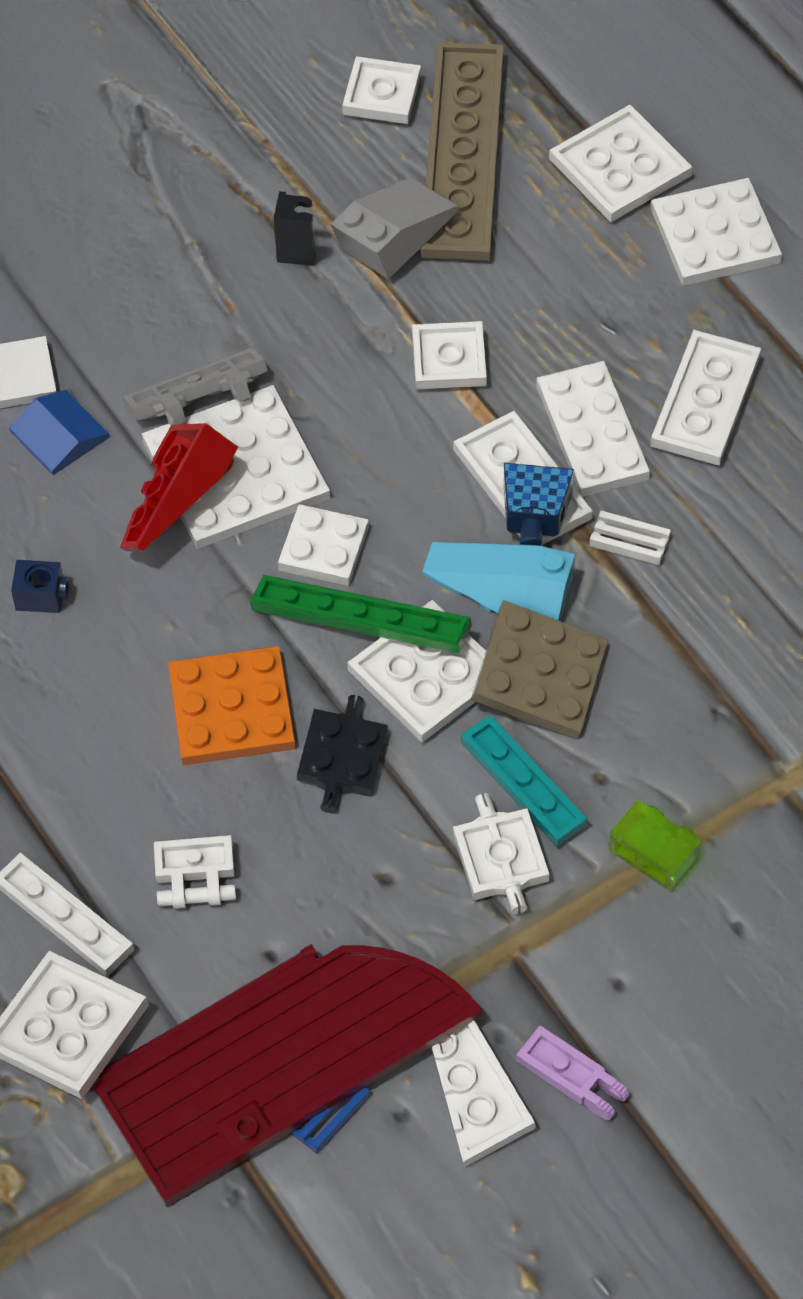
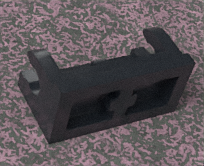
[273,191,316,266]

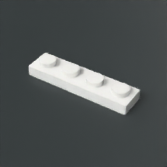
[0,852,134,977]

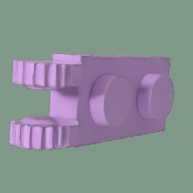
[516,1026,630,1121]

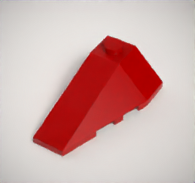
[120,423,238,552]

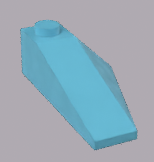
[422,542,575,621]

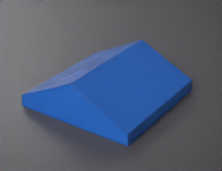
[9,390,110,475]

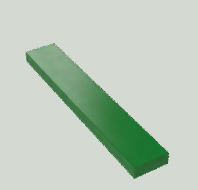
[250,575,472,654]

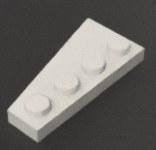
[432,1021,536,1167]

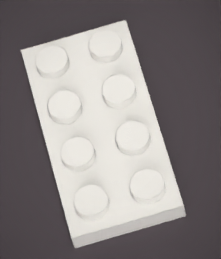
[650,330,761,465]
[536,361,650,497]
[453,411,593,545]

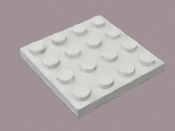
[141,385,330,549]

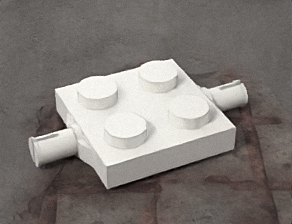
[453,793,550,914]

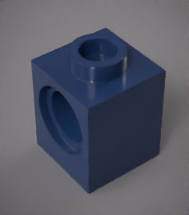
[11,560,69,613]

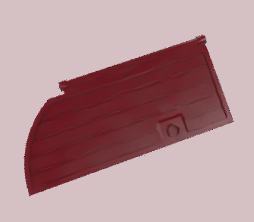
[89,944,483,1207]

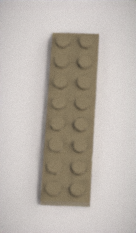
[421,42,504,261]

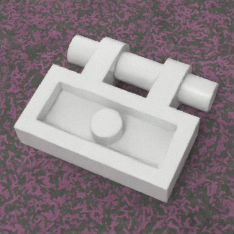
[154,835,236,909]

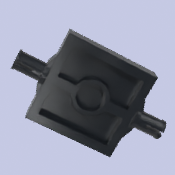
[296,695,388,813]

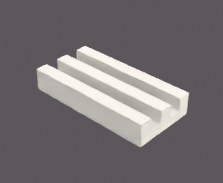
[589,511,671,566]

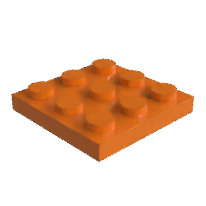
[168,646,295,765]

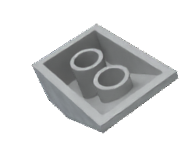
[330,177,459,279]

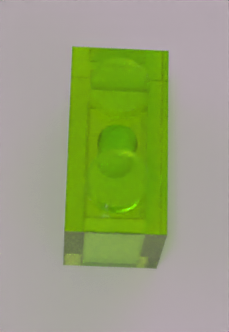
[609,800,701,893]

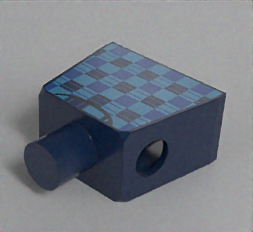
[503,463,574,546]

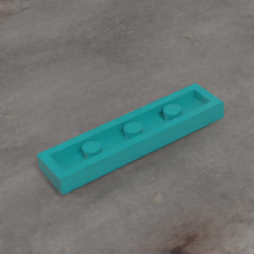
[461,714,588,847]

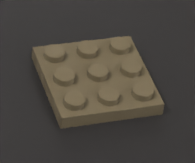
[470,600,608,739]

